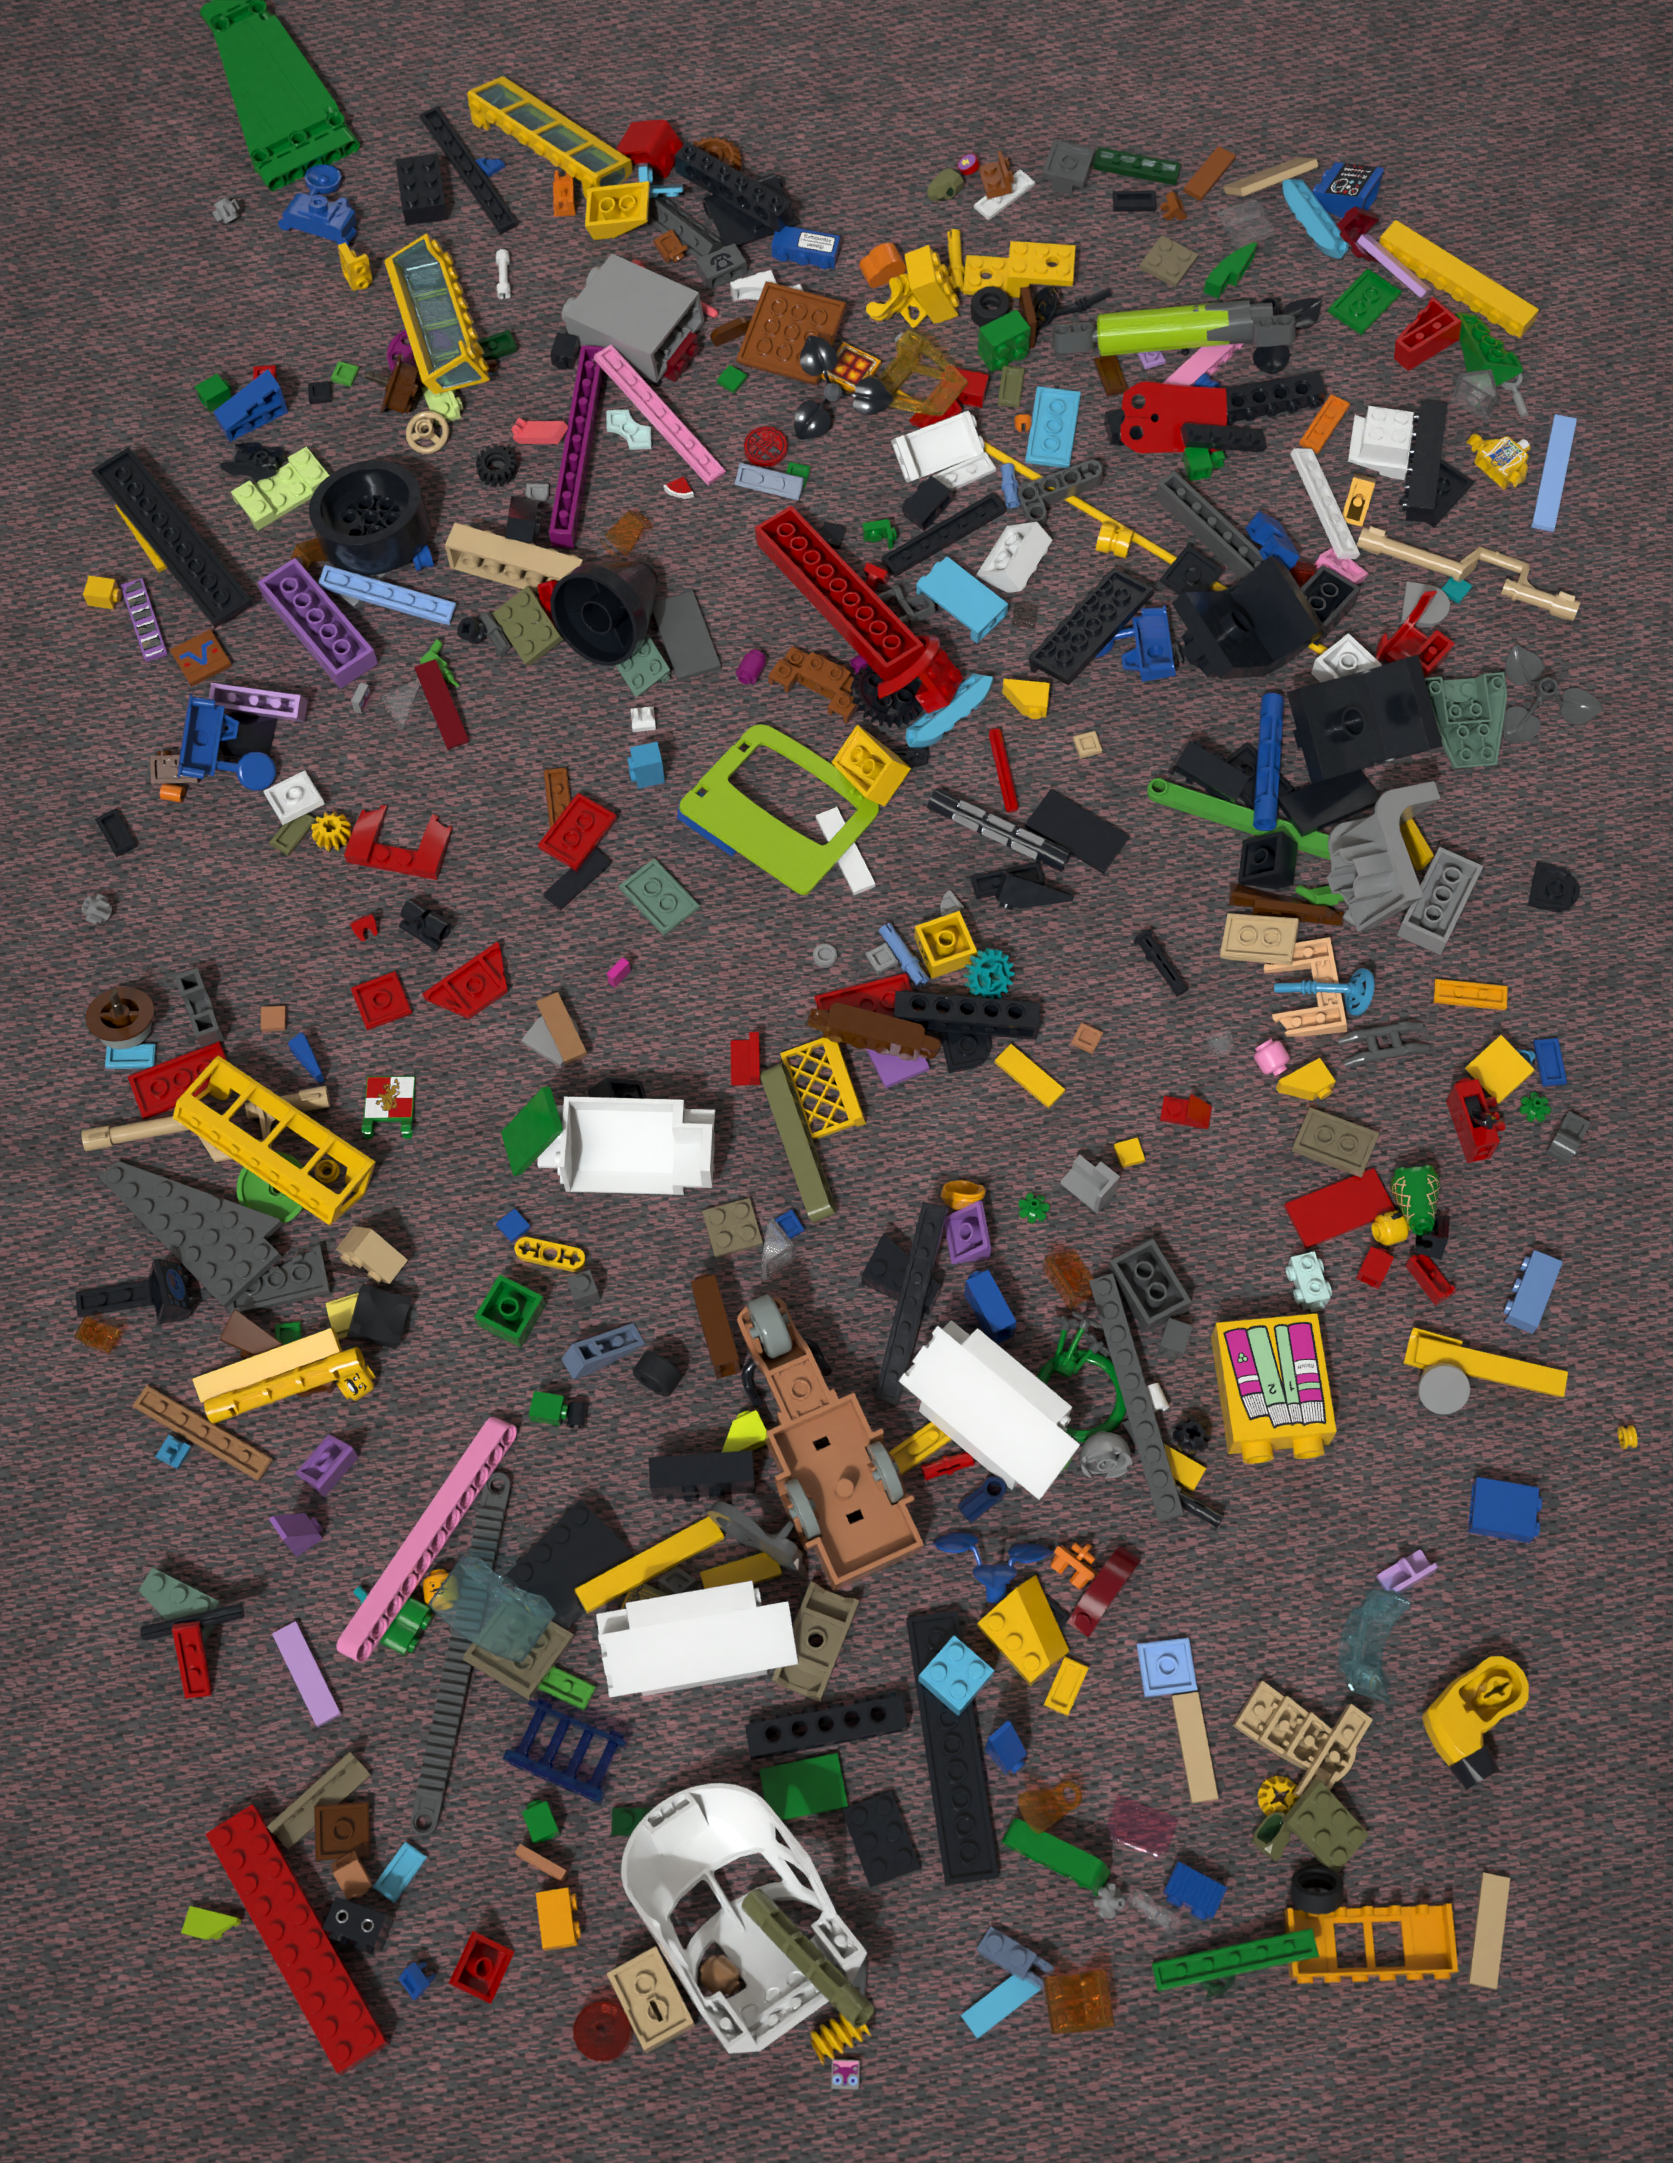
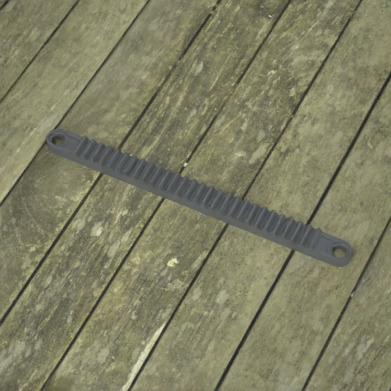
[410,1473,511,1837]

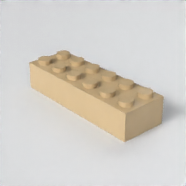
[445,523,583,594]

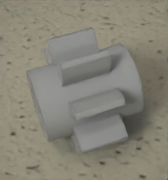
[212,197,240,224]
[82,893,112,924]

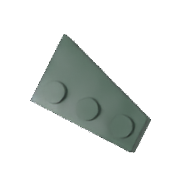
[139,1568,225,1644]

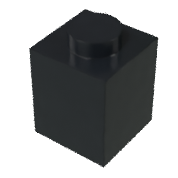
[550,332,580,370]

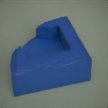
[476,157,505,177]

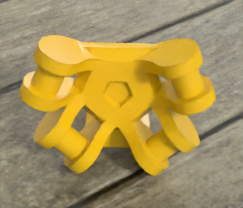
[866,273,927,328]

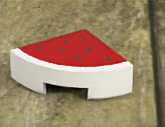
[663,477,694,499]

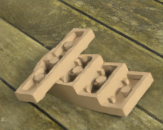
[1232,1681,1373,1798]

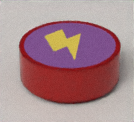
[958,153,980,175]

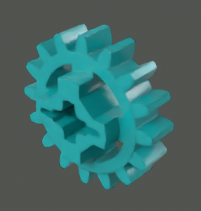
[963,948,1015,999]

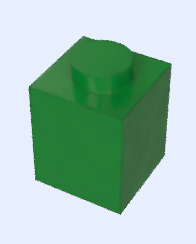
[194,374,232,413]
[529,1391,569,1426]
[522,1800,560,1845]

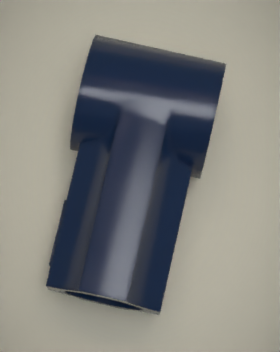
[957,1477,1006,1524]

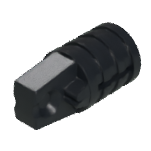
[890,747,927,768]

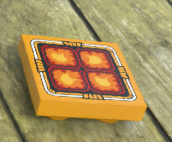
[821,342,881,393]

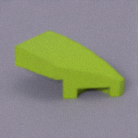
[181,1906,242,1940]

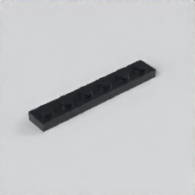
[882,492,1006,578]

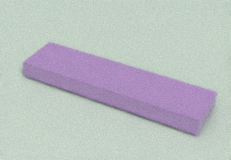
[1357,234,1432,298]
[272,1621,342,1727]

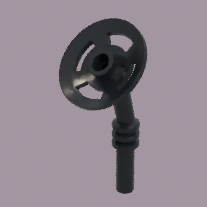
[1032,287,1112,330]

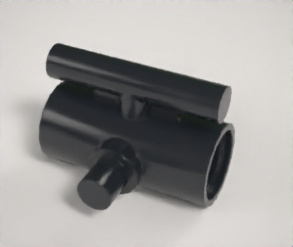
[399,898,452,951]

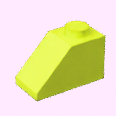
[722,1410,766,1452]

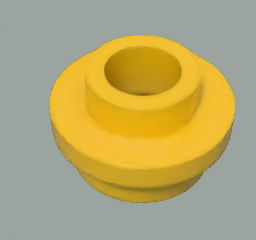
[315,1159,340,1184]

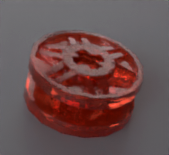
[573,2001,633,2062]

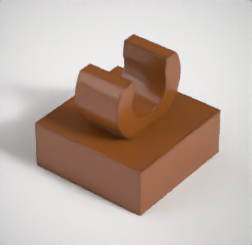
[1160,191,1187,221]

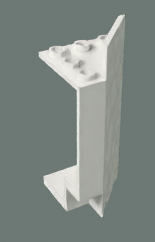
[537,1097,715,1195]
[899,1320,1080,1500]
[596,1581,798,1697]

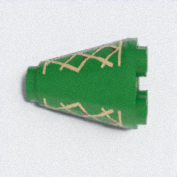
[1390,1165,1441,1235]

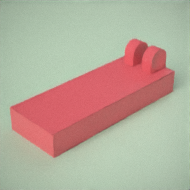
[511,418,569,444]

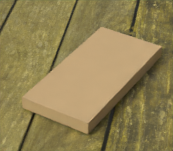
[1223,157,1318,196]

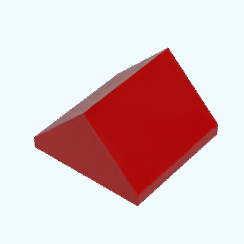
[448,1931,514,2004]

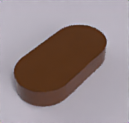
[710,317,750,347]

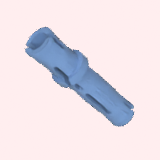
[879,923,929,987]

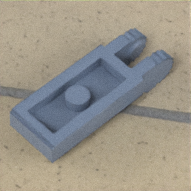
[976,1927,1055,1989]

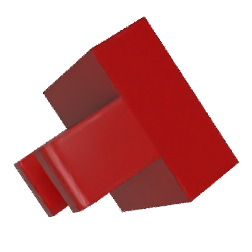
[863,562,890,591]
[348,913,377,941]

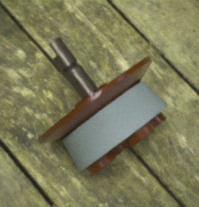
[85,987,154,1049]

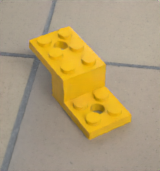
[963,241,1075,298]

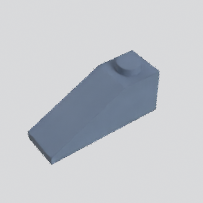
[562,1323,645,1380]

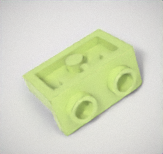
[421,374,463,426]

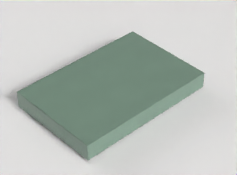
[618,858,700,936]

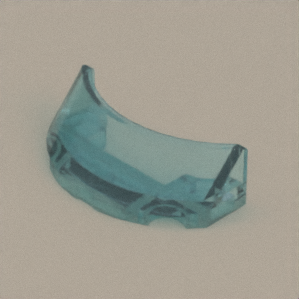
[1338,1590,1411,1703]

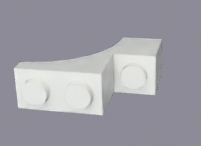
[730,270,803,301]

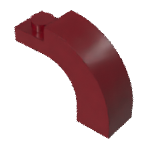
[1067,1546,1141,1638]

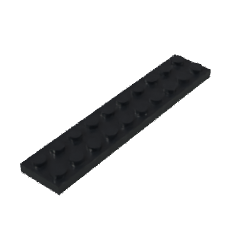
[91,447,253,628]
[906,1610,999,1886]

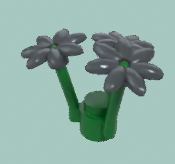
[1051,1311,1110,1378]

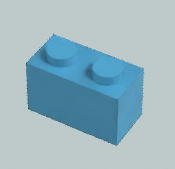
[627,742,665,789]

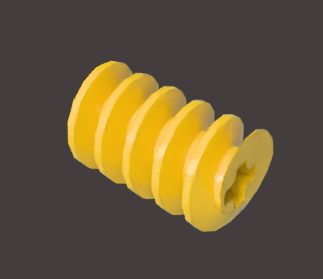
[810,2013,871,2065]

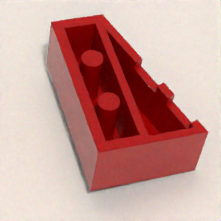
[1394,296,1461,371]

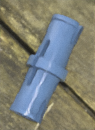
[1000,463,1020,508]

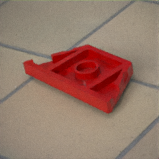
[422,942,508,1019]

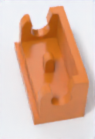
[553,170,575,217]

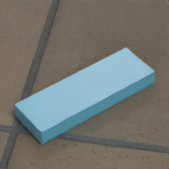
[961,1970,1041,2039]

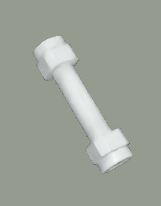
[496,249,511,299]

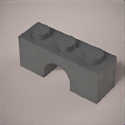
[174,968,225,1048]

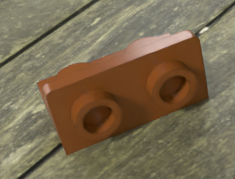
[978,150,1014,200]

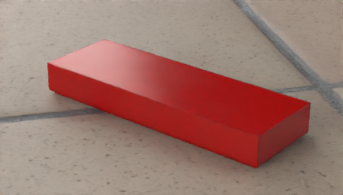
[172,1621,212,1699]

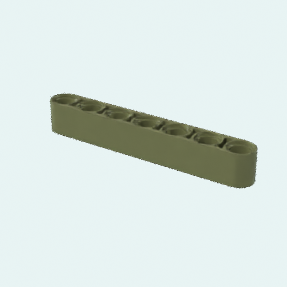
[760,1063,837,1223]

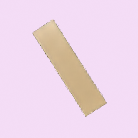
[1171,1692,1218,1804]
[1468,1872,1510,1989]

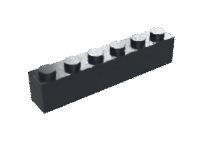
[1402,401,1448,523]

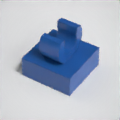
[398,1962,436,2001]

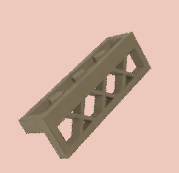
[267,1752,371,1850]

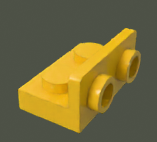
[337,242,373,291]

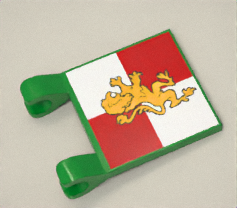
[362,1076,416,1139]

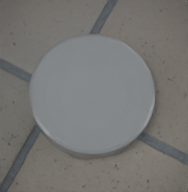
[1418,1363,1470,1414]

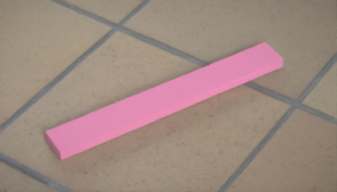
[594,344,726,486]

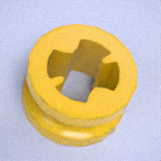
[1617,1425,1638,1449]

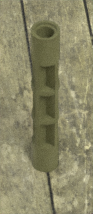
[741,1889,874,2028]

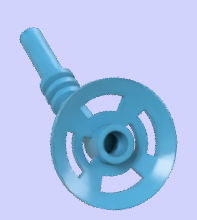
[1274,968,1375,1016]

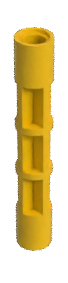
[204,1346,366,1424]

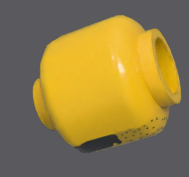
[1371,1211,1411,1246]

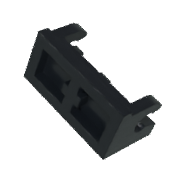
[1414,1215,1450,1260]

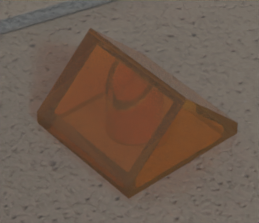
[1043,1250,1094,1310]

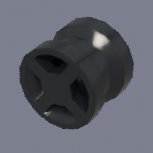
[457,617,486,645]

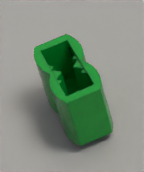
[379,1597,433,1657]

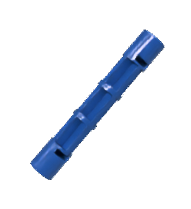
[1253,693,1284,831]

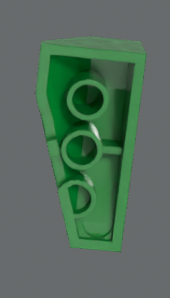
[1455,312,1524,389]

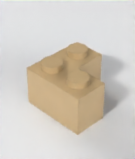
[336,1226,408,1284]

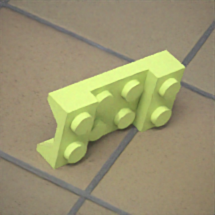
[231,447,329,531]

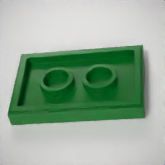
[1327,268,1402,335]
[759,1753,848,1821]

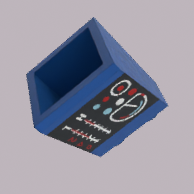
[1312,162,1384,219]

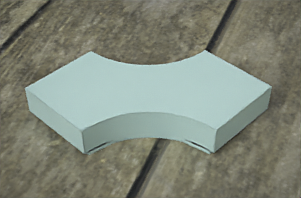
[606,409,651,450]

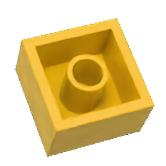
[914,911,977,979]

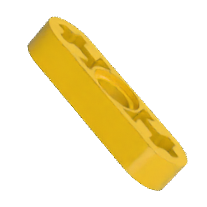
[515,1237,586,1272]

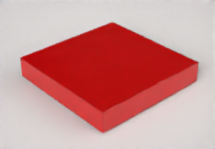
[350,971,412,1031]

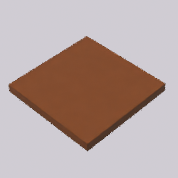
[736,281,847,386]

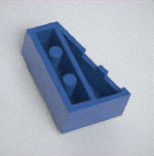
[214,369,288,442]

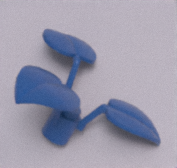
[932,1532,1054,1603]

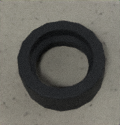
[1291,1866,1344,1914]

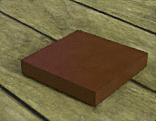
[1018,287,1037,349]
[314,1802,370,1861]

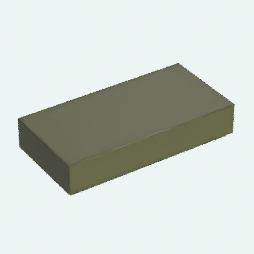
[998,366,1025,408]
[269,813,316,857]

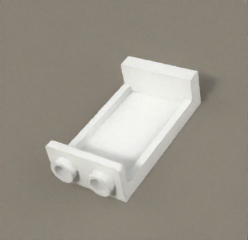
[891,411,985,483]

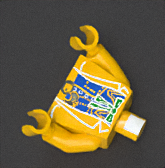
[1466,434,1530,490]

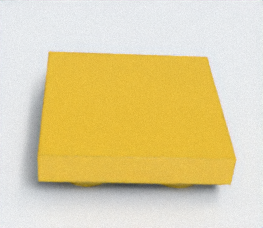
[1465,1035,1536,1104]

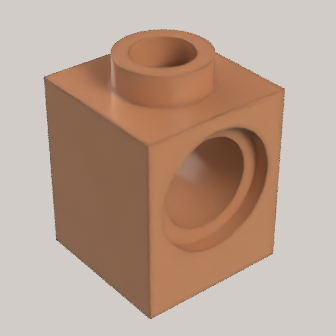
[331,1850,372,1900]

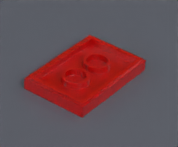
[538,792,617,871]

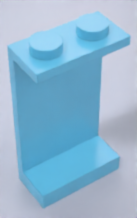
[916,557,1008,643]

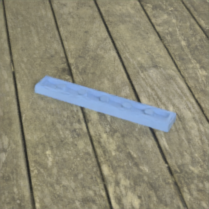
[1531,414,1577,532]
[318,565,456,625]

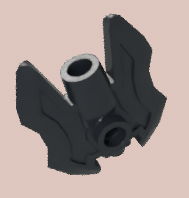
[220,442,287,480]

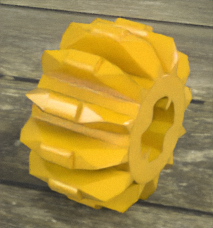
[311,811,352,852]

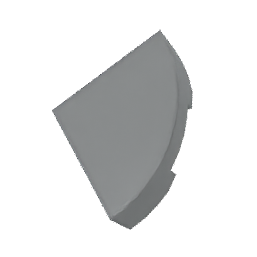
[940,890,964,917]

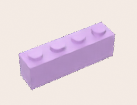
[209,683,308,722]

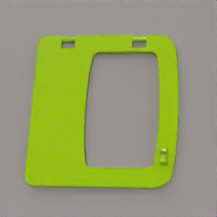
[679,724,879,895]

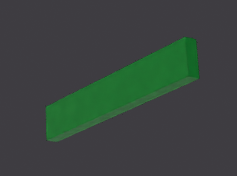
[1152,1928,1320,1992]

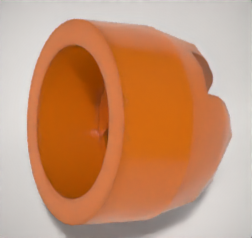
[1014,414,1032,433]

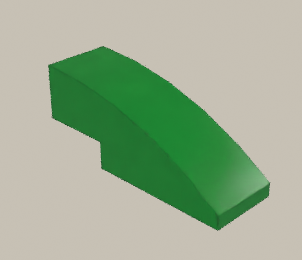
[1204,242,1257,299]

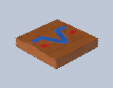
[170,629,232,687]

